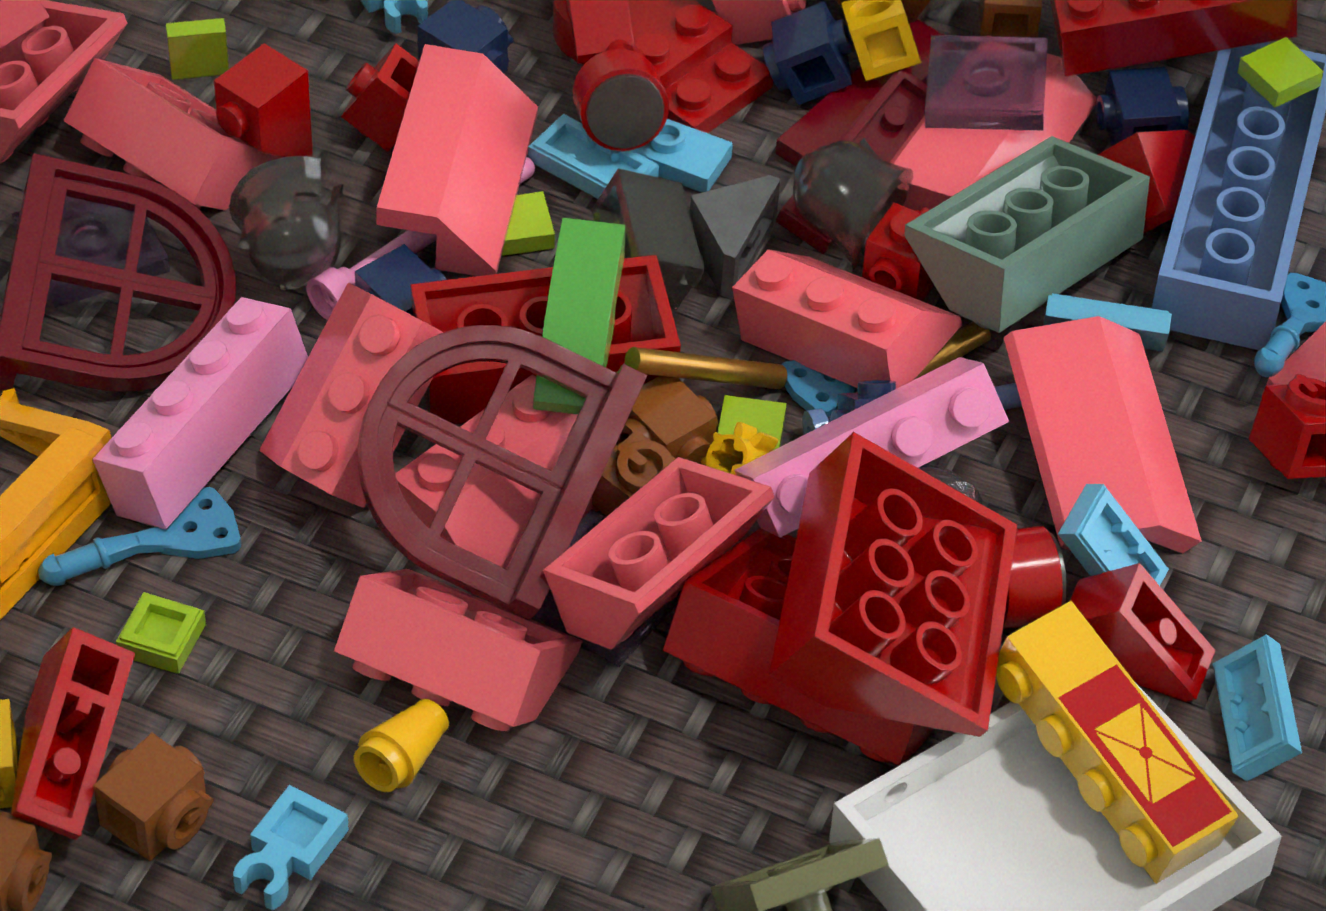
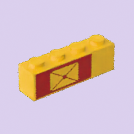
[996,601,1239,884]

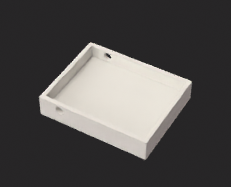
[829,680,1282,911]

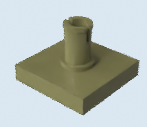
[710,838,889,911]

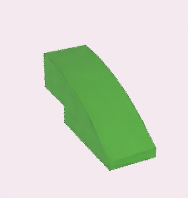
[533,218,625,414]

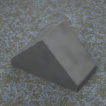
[688,175,781,299]

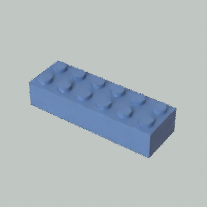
[1151,42,1326,350]

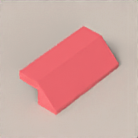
[878,36,1097,210]
[376,44,538,276]
[1003,316,1202,554]

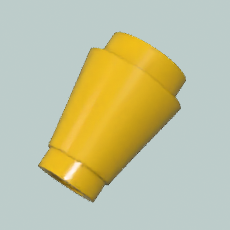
[354,699,449,792]

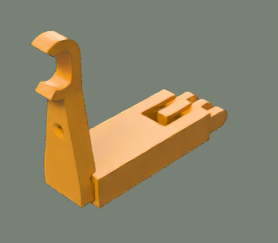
[0,388,112,620]

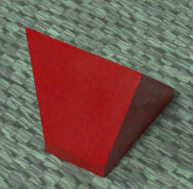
[1097,130,1195,233]

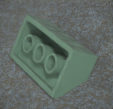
[904,136,1150,333]

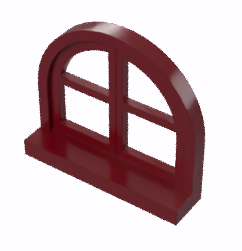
[0,153,236,392]
[358,325,647,620]

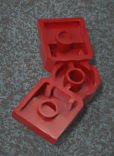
[553,0,773,133]

